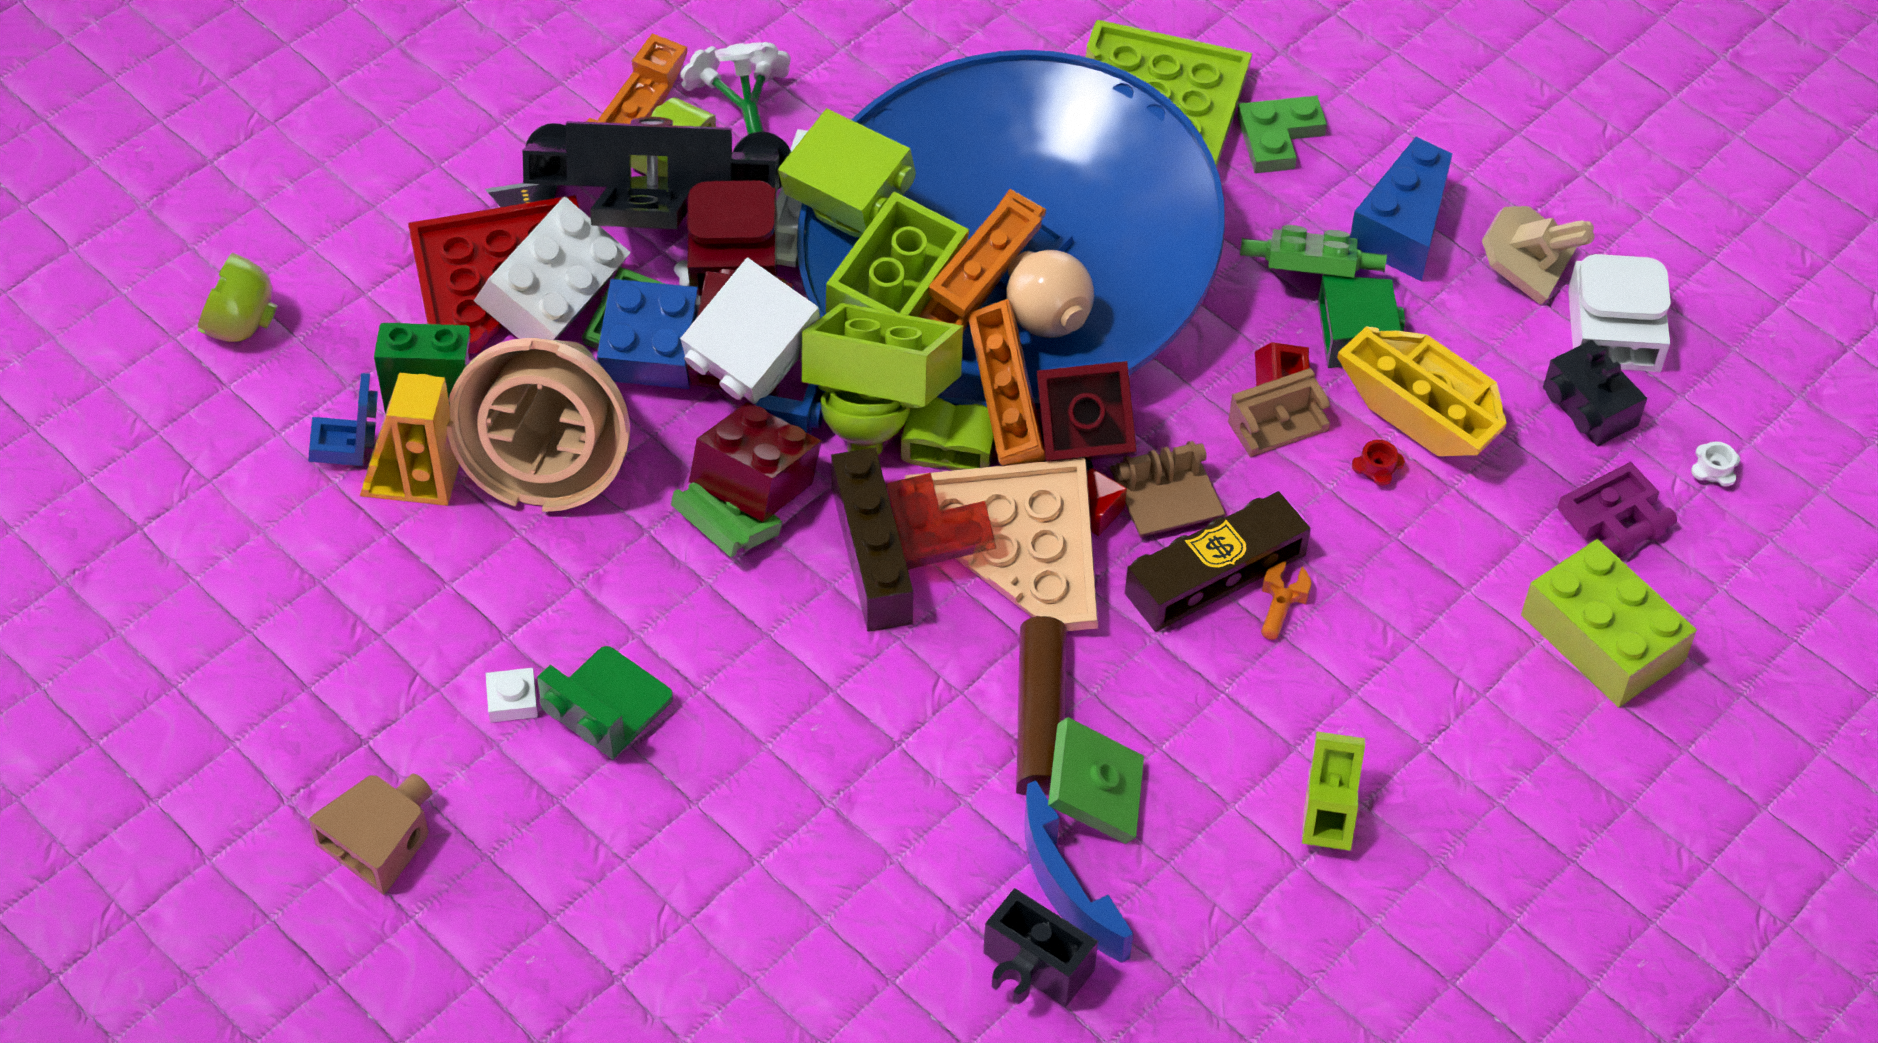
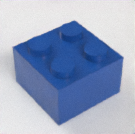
[597,279,700,389]

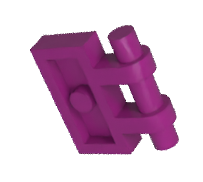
[1557,462,1677,557]

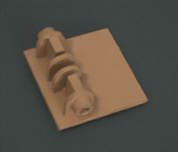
[1110,441,1225,537]

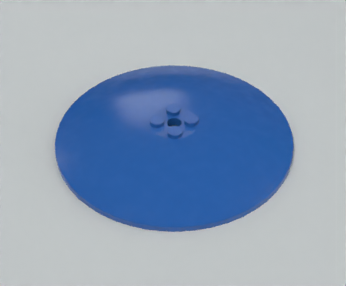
[797,50,1225,409]

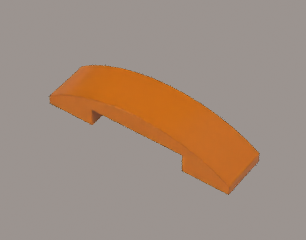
[586,33,688,124]

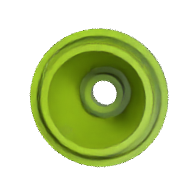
[821,390,910,454]

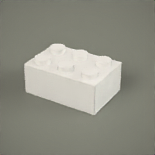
[474,196,631,340]

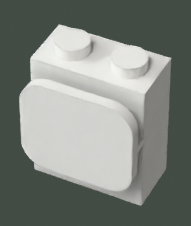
[1568,254,1670,372]
[680,257,820,404]

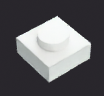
[485,668,538,723]

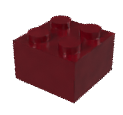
[1037,361,1137,461]
[689,402,822,522]

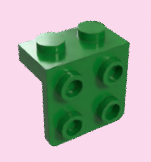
[537,646,673,760]

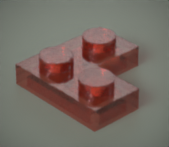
[887,473,996,570]

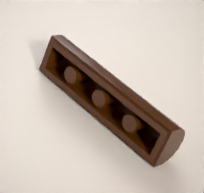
[1016,616,1067,795]

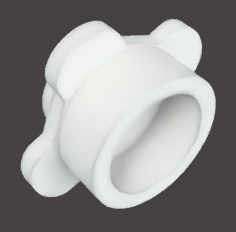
[1691,442,1740,486]

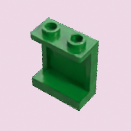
[374,323,471,414]

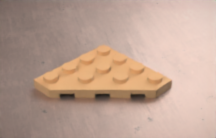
[905,458,1098,631]

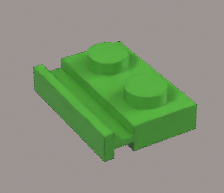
[671,482,783,557]

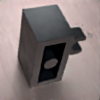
[1543,340,1647,446]
[983,888,1098,1007]

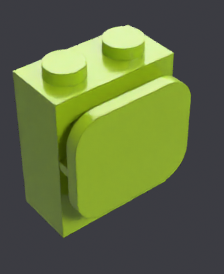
[777,108,916,237]

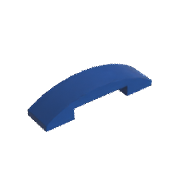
[1024,780,1133,963]

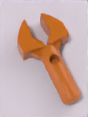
[1261,562,1312,640]

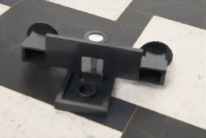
[522,117,791,229]

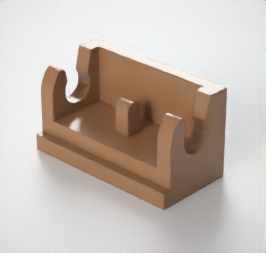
[1228,368,1330,457]

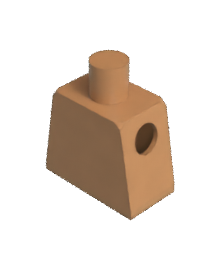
[308,773,432,895]

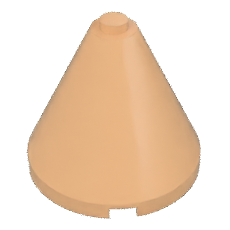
[447,338,630,512]

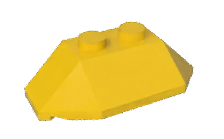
[1337,326,1507,456]

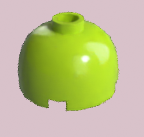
[197,252,278,342]

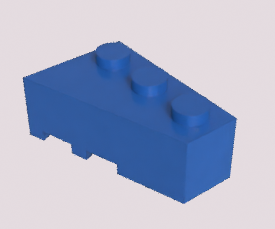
[1350,136,1453,282]

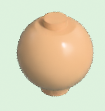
[1007,250,1094,338]

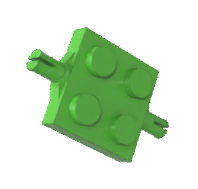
[1240,225,1387,278]

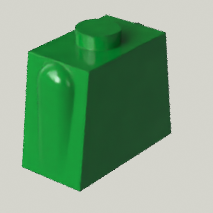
[1317,275,1405,368]

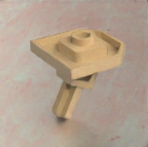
[1482,206,1595,305]

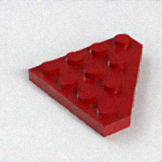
[408,195,579,354]

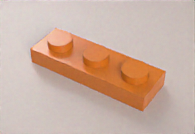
[928,196,1042,319]

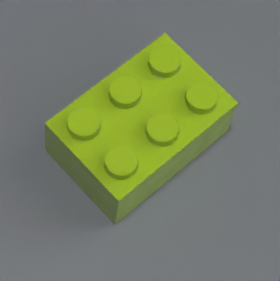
[825,191,969,317]
[802,303,963,408]
[1521,539,1697,708]

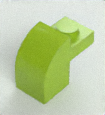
[1302,731,1365,851]

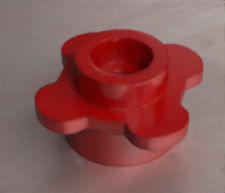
[1352,440,1405,486]

